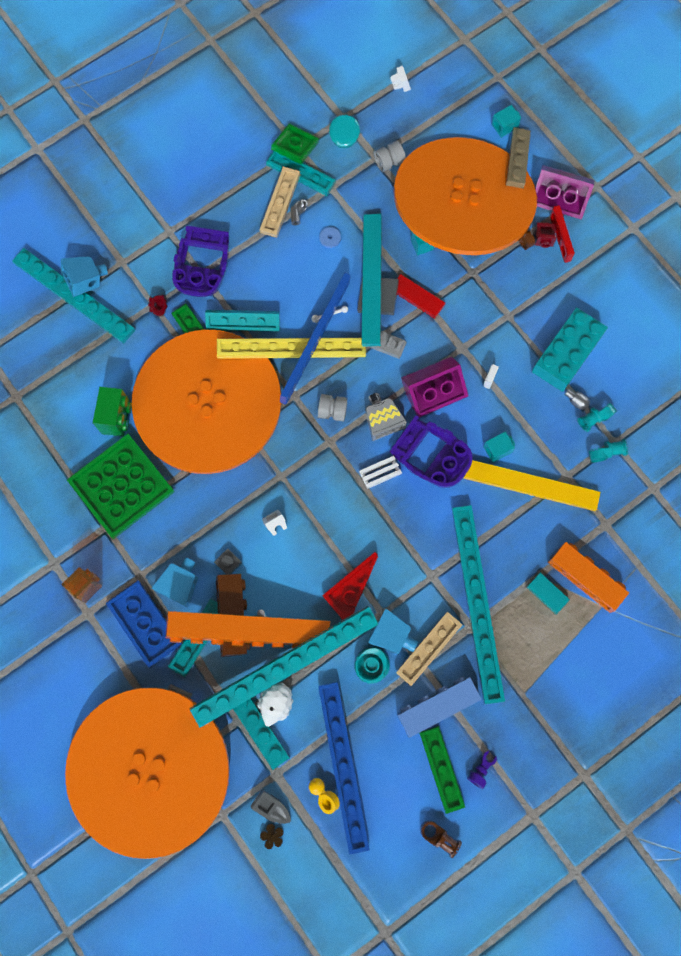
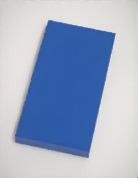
[106,580,182,668]

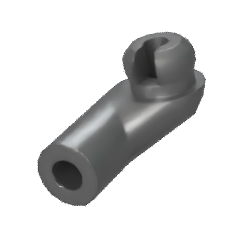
[290,199,308,226]

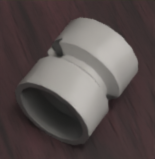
[374,140,406,172]
[318,394,348,422]

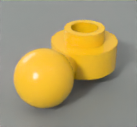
[308,778,340,814]

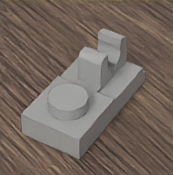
[369,331,407,359]

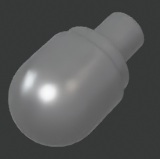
[564,389,590,410]

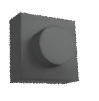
[214,549,242,575]

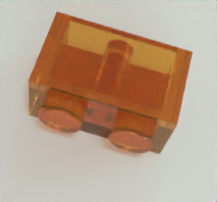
[62,567,102,603]

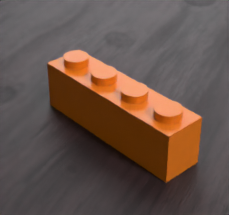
[548,542,629,613]

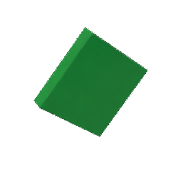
[271,123,319,165]

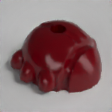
[148,295,168,316]

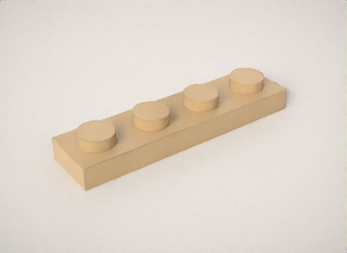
[260,167,300,238]
[396,612,462,686]

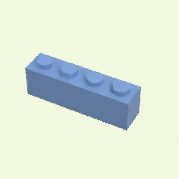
[397,676,482,738]

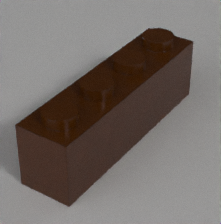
[216,574,250,657]

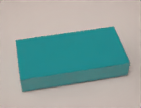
[526,573,570,615]

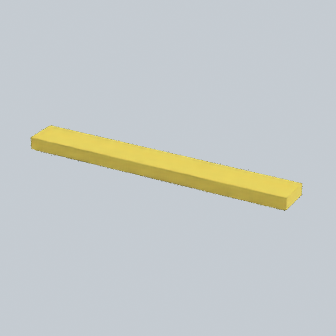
[217,338,366,359]

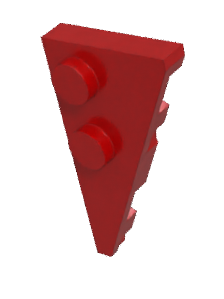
[322,552,378,620]

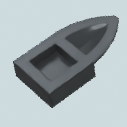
[251,789,291,823]

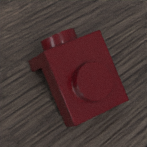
[535,223,556,248]

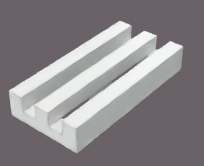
[359,456,402,489]

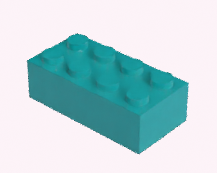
[532,307,608,392]

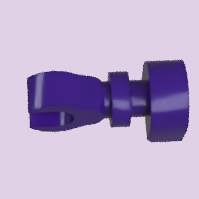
[467,751,497,789]

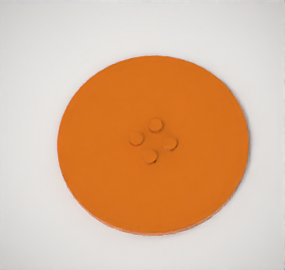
[394,137,537,255]
[132,330,282,474]
[65,688,230,859]

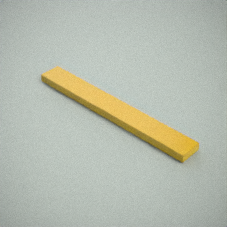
[463,460,601,511]

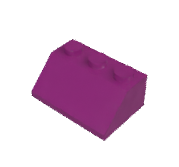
[535,165,594,220]
[401,356,468,417]

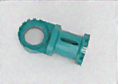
[577,403,617,432]
[589,439,628,463]

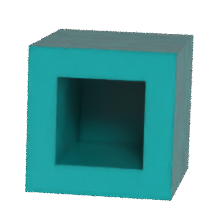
[491,105,521,138]
[411,232,434,256]
[483,431,515,463]

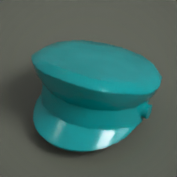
[329,115,360,149]
[354,647,390,684]

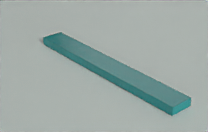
[362,214,382,347]

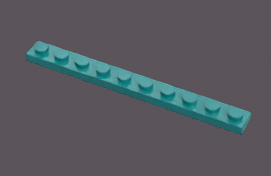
[452,505,505,705]
[189,606,378,728]

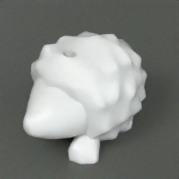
[257,683,293,726]

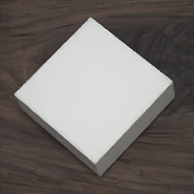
[483,364,499,389]

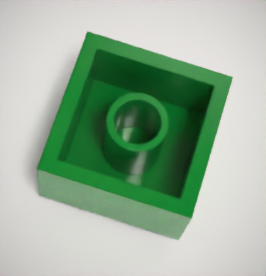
[93,386,132,437]

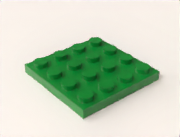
[67,434,175,540]

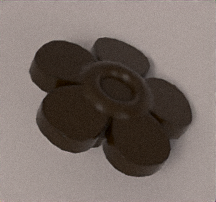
[260,824,284,849]

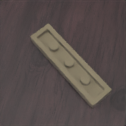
[506,127,531,188]

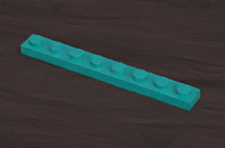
[12,248,135,344]

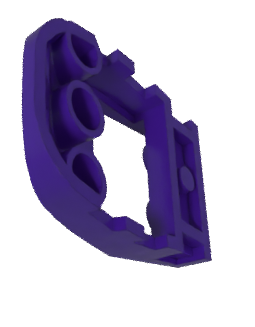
[172,225,229,297]
[389,416,473,488]

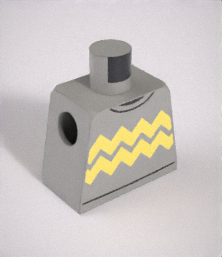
[365,393,407,441]

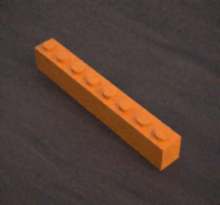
[165,611,330,649]

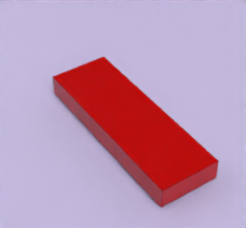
[550,205,575,263]
[397,274,446,319]

